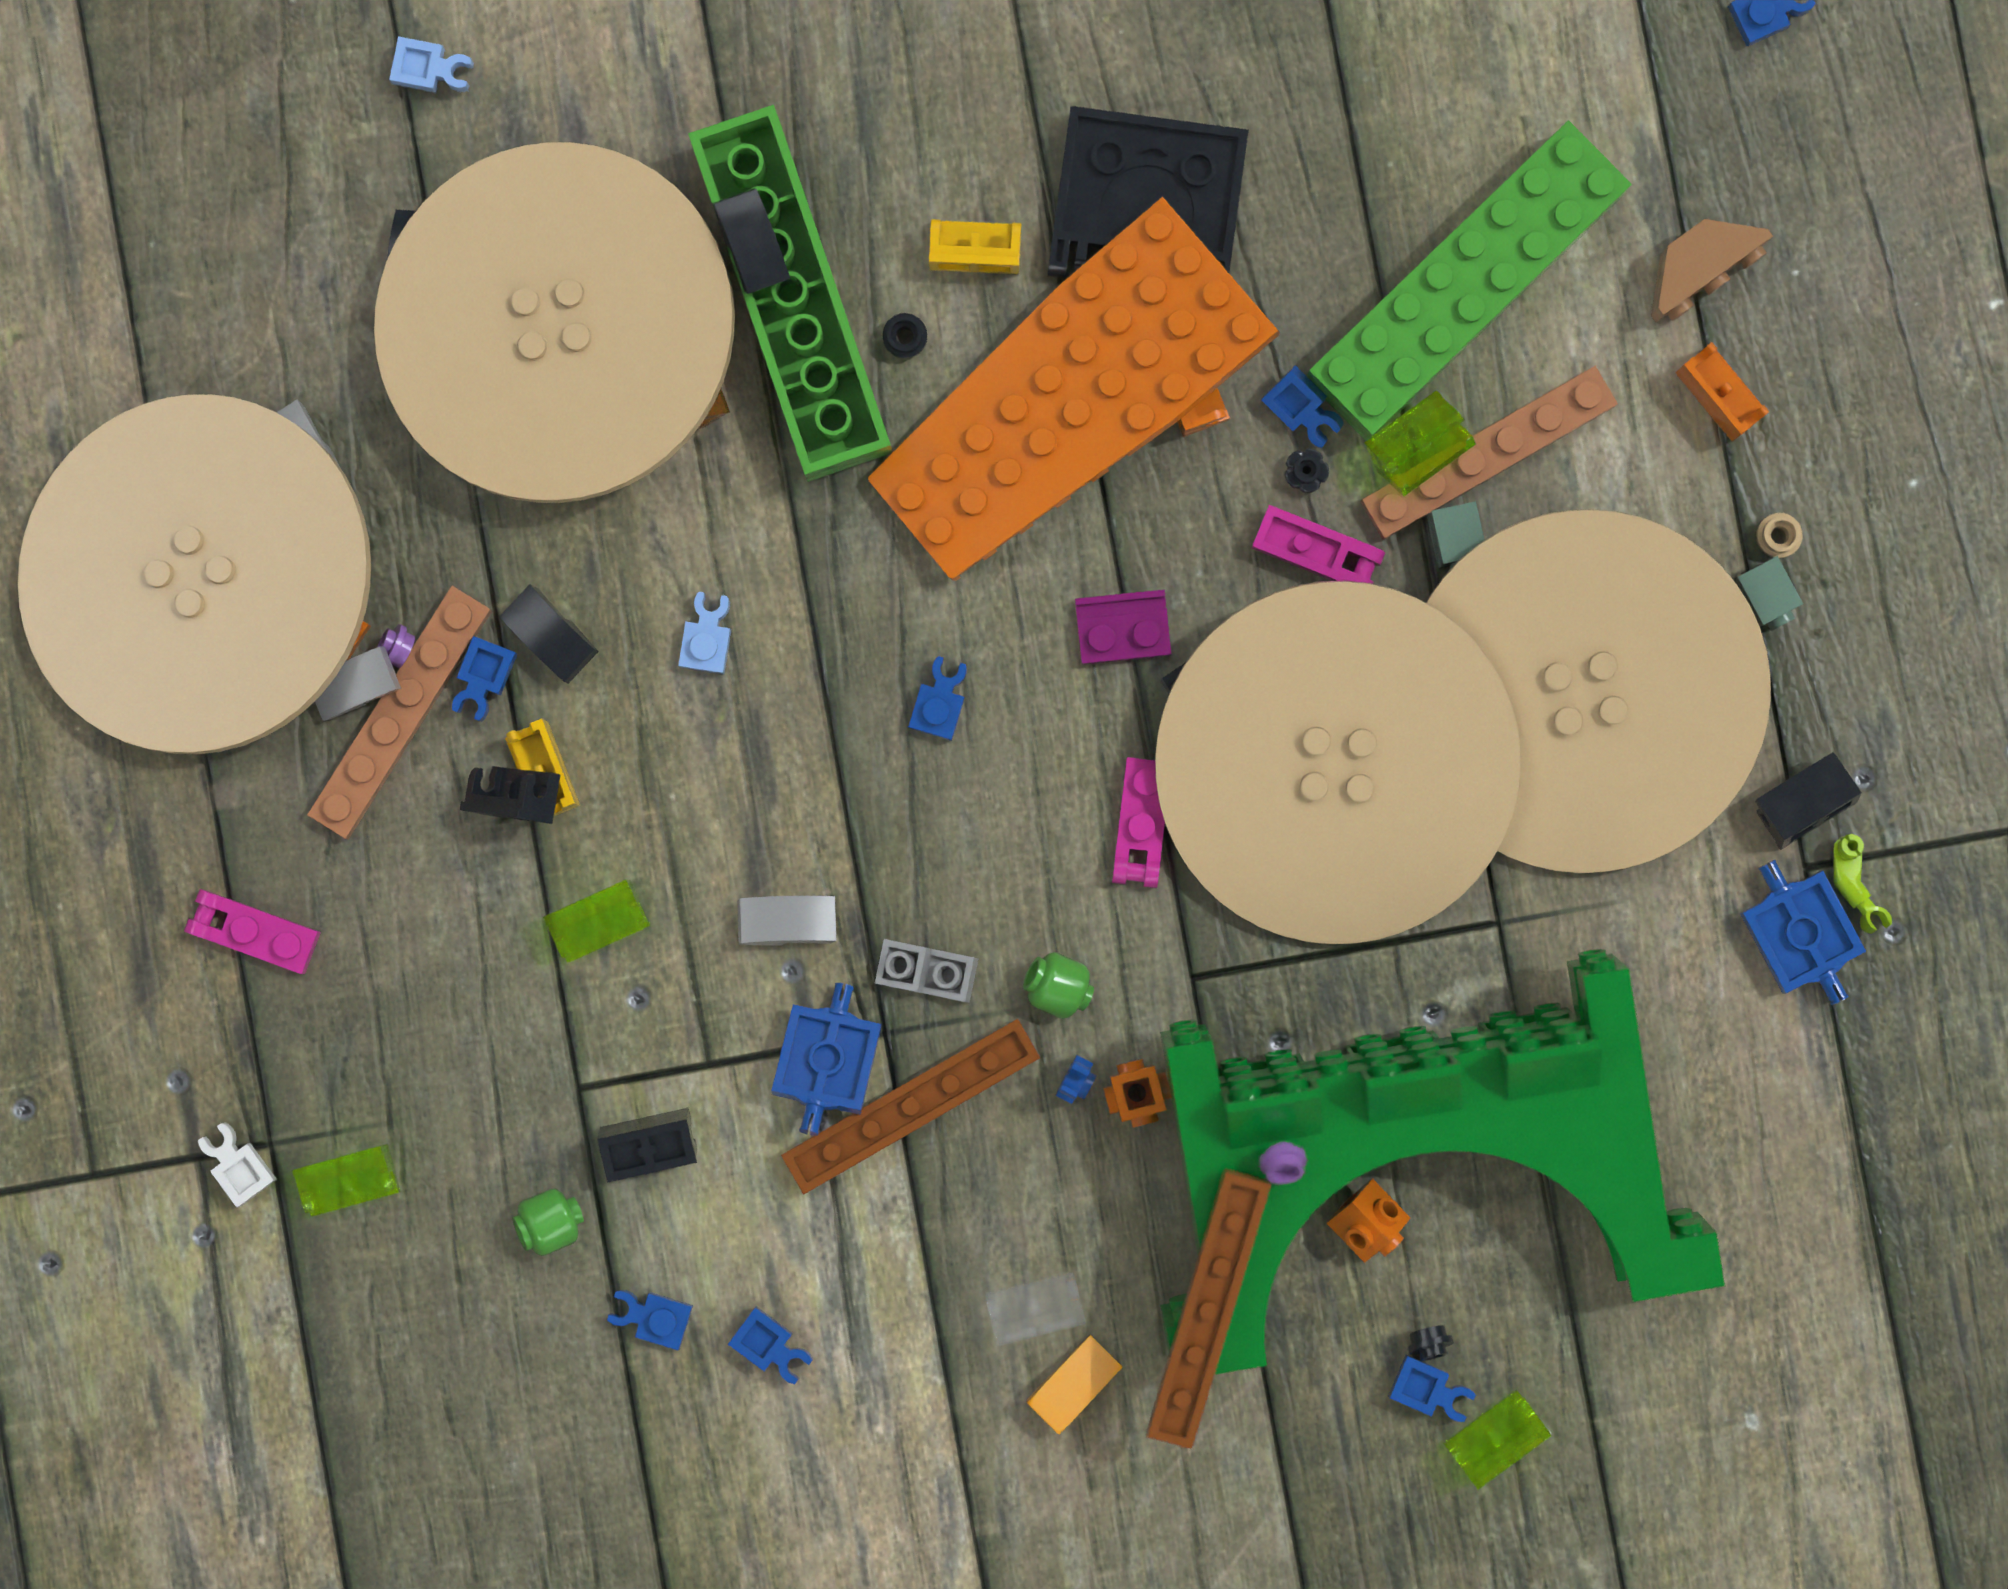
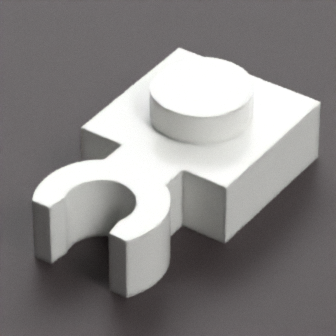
[198,1123,277,1208]

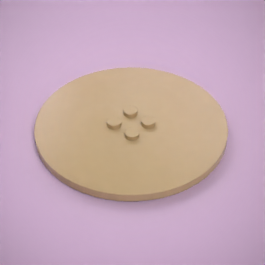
[374,142,735,503]
[18,394,371,754]
[1426,509,1771,873]
[1155,581,1521,944]

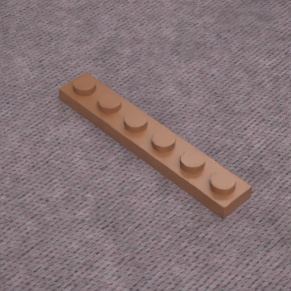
[1361,365,1618,540]
[307,586,492,840]

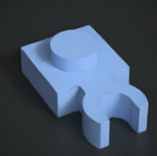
[389,36,474,93]
[678,592,731,674]

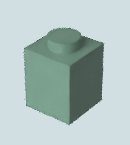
[1427,501,1484,569]
[1733,556,1803,631]

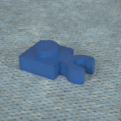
[1728,0,1816,47]
[1261,365,1344,448]
[452,636,517,722]
[908,656,967,741]
[1055,1054,1096,1104]
[607,1290,693,1350]
[728,1306,813,1384]
[1388,1355,1476,1422]

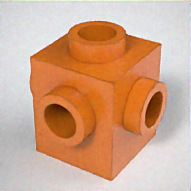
[1103,1059,1171,1128]
[1327,1178,1411,1263]

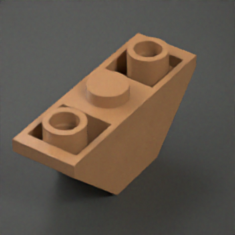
[1651,219,1773,323]

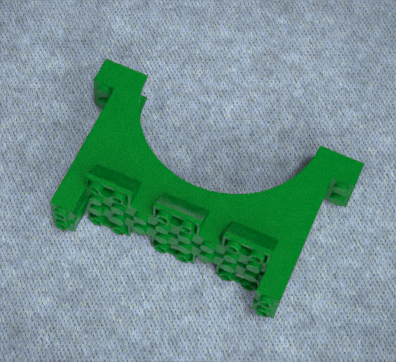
[1160,949,1725,1375]

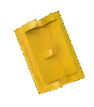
[929,219,1021,274]
[505,718,580,816]

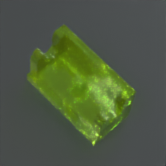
[1364,390,1476,496]
[543,879,651,963]
[292,1144,401,1217]
[1443,1390,1552,1490]

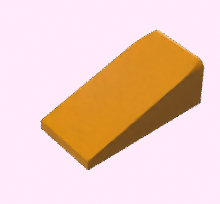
[1027,1334,1123,1435]

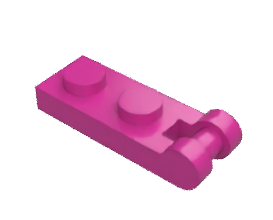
[1252,505,1385,584]
[1112,757,1165,888]
[184,889,321,974]

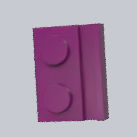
[1075,589,1172,665]

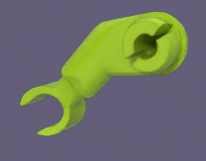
[1833,834,1892,934]

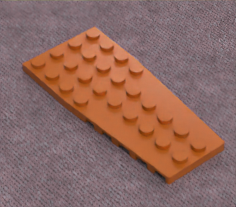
[868,197,1280,581]

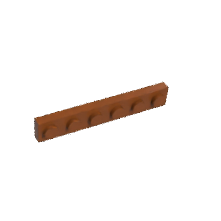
[781,1019,1040,1195]
[1146,1168,1271,1449]

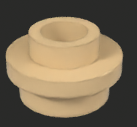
[1756,513,1803,558]

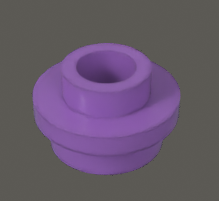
[377,624,415,668]
[1259,1142,1307,1184]

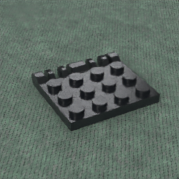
[1048,106,1249,278]

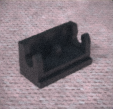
[1755,752,1862,850]
[460,766,560,824]
[597,1107,697,1183]

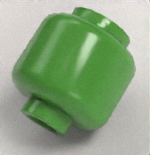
[1023,952,1094,1019]
[512,1189,584,1256]

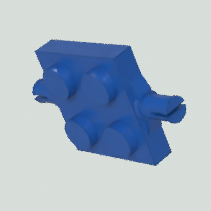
[1740,860,1866,1005]
[771,983,881,1136]

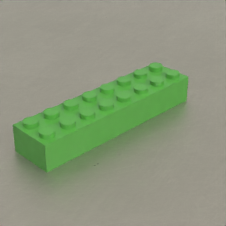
[688,105,893,482]
[1307,120,1632,443]

